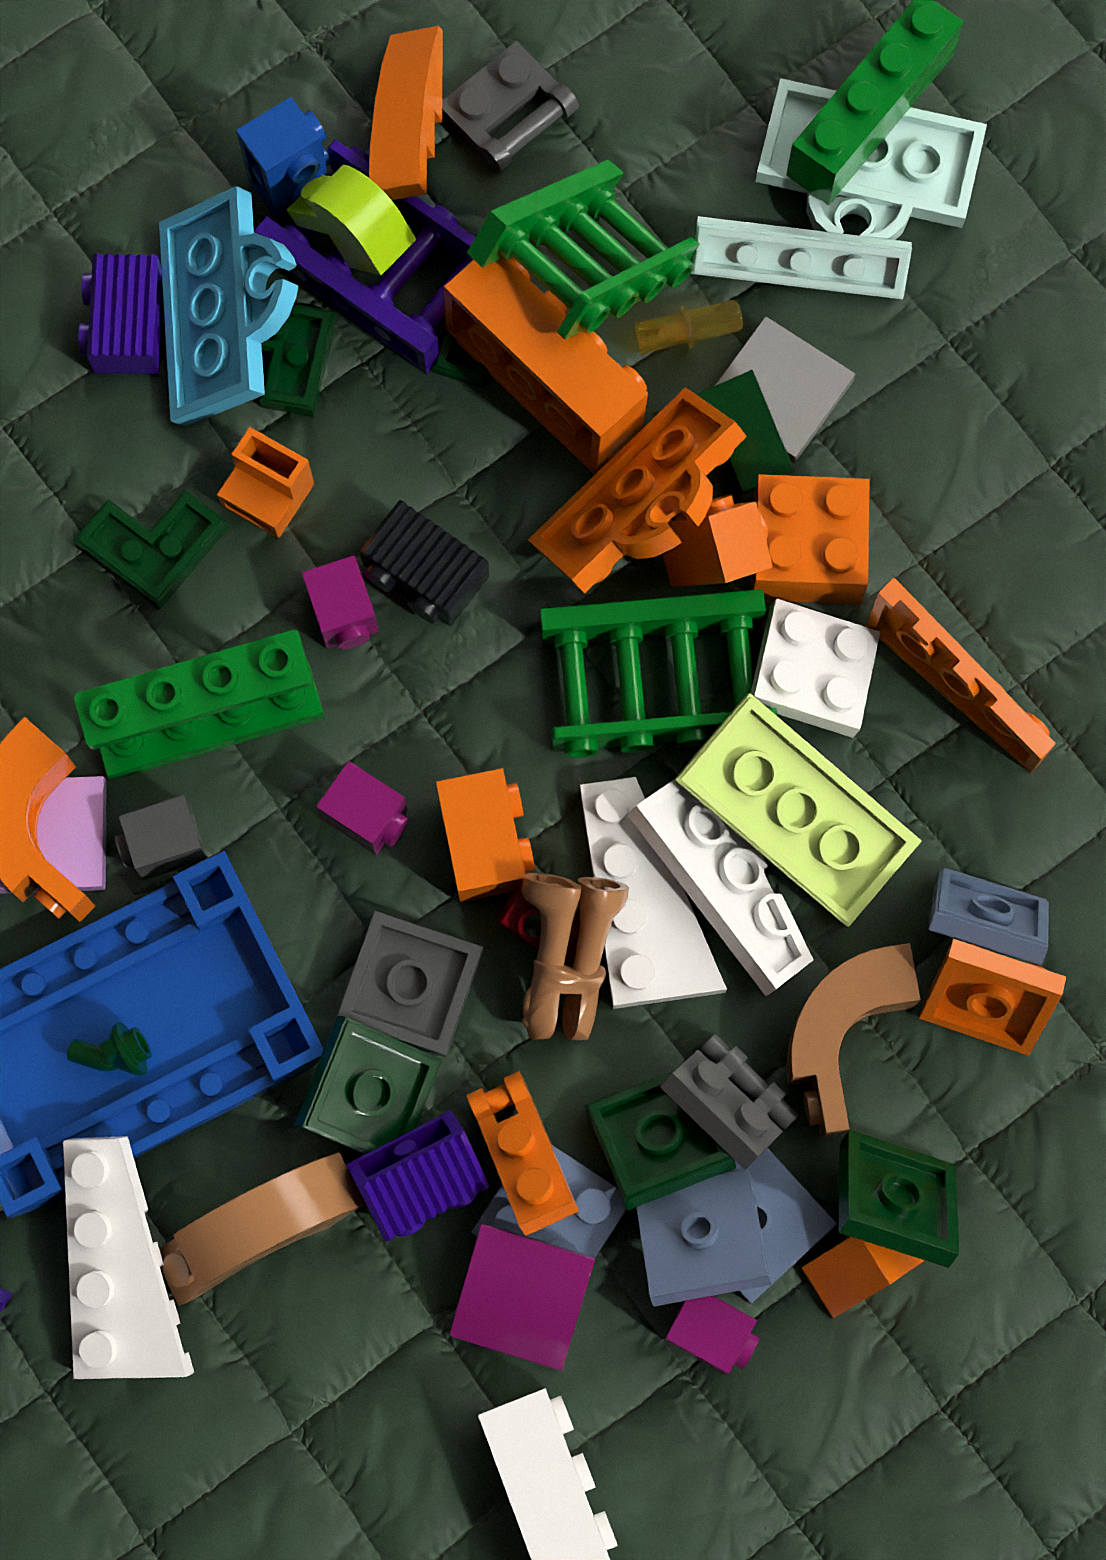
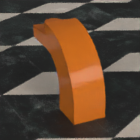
[0,717,95,922]

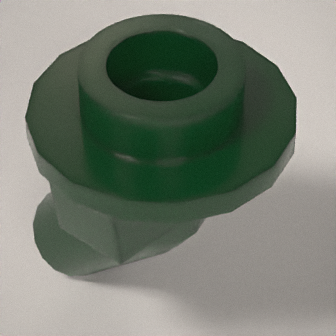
[67,1022,152,1076]

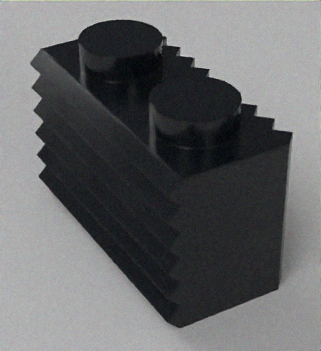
[360,500,490,626]

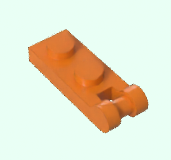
[467,1071,579,1236]

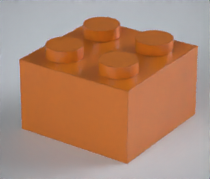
[751,474,870,605]

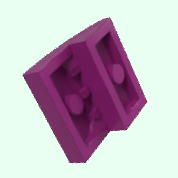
[450,1223,596,1371]

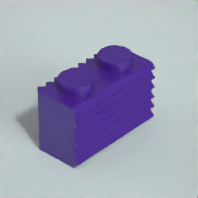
[78,253,163,374]
[346,1110,489,1241]

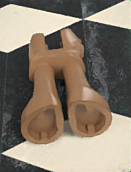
[521,873,629,1041]

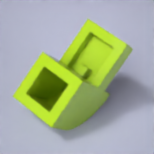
[287,164,417,276]

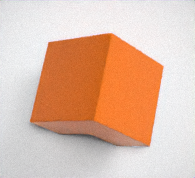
[217,427,314,539]

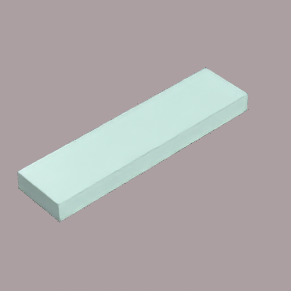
[691,216,912,299]

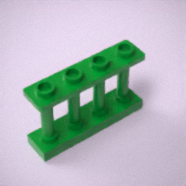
[467,159,700,340]
[540,589,777,758]
[74,630,325,781]

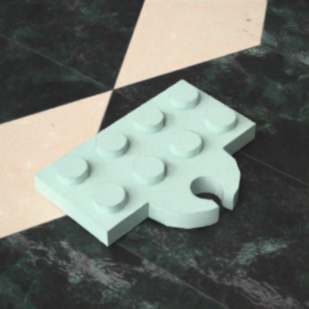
[755,78,987,240]

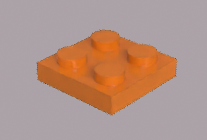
[919,939,1066,1056]

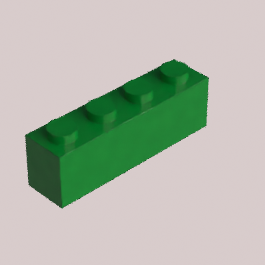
[786,0,964,205]

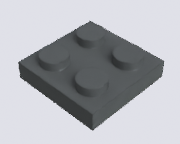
[336,911,483,1058]

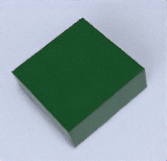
[432,331,489,388]

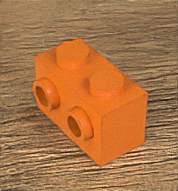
[662,495,773,587]
[436,768,535,903]

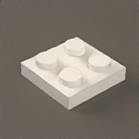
[751,598,880,738]

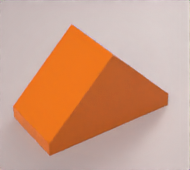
[801,1237,925,1319]

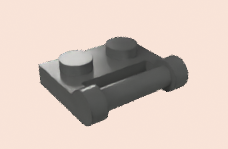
[442,41,579,173]

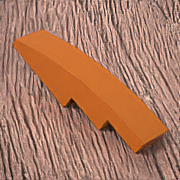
[369,25,443,200]

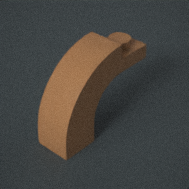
[786,943,921,1139]
[160,1152,366,1306]

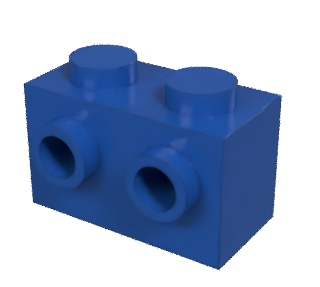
[236,97,331,220]

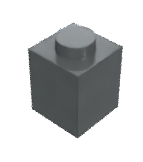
[115,795,208,880]

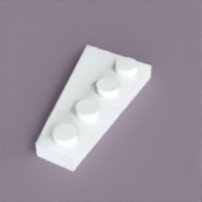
[580,777,727,1009]
[627,780,814,996]
[63,1136,194,1379]

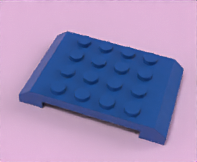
[0,851,324,1218]

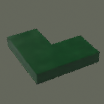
[260,304,337,417]
[652,370,795,494]
[73,490,230,609]

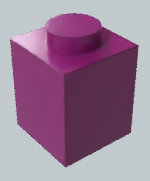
[302,555,379,650]
[316,761,409,856]
[663,1296,760,1375]

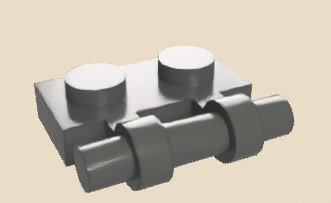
[660,1034,799,1170]

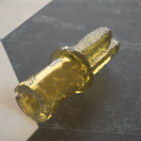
[633,300,743,355]

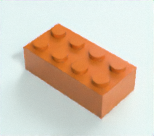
[444,258,648,475]

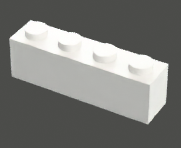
[478,1388,618,1560]

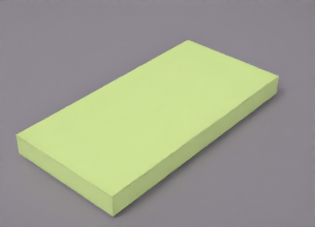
[674,693,921,927]

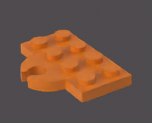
[528,387,747,594]

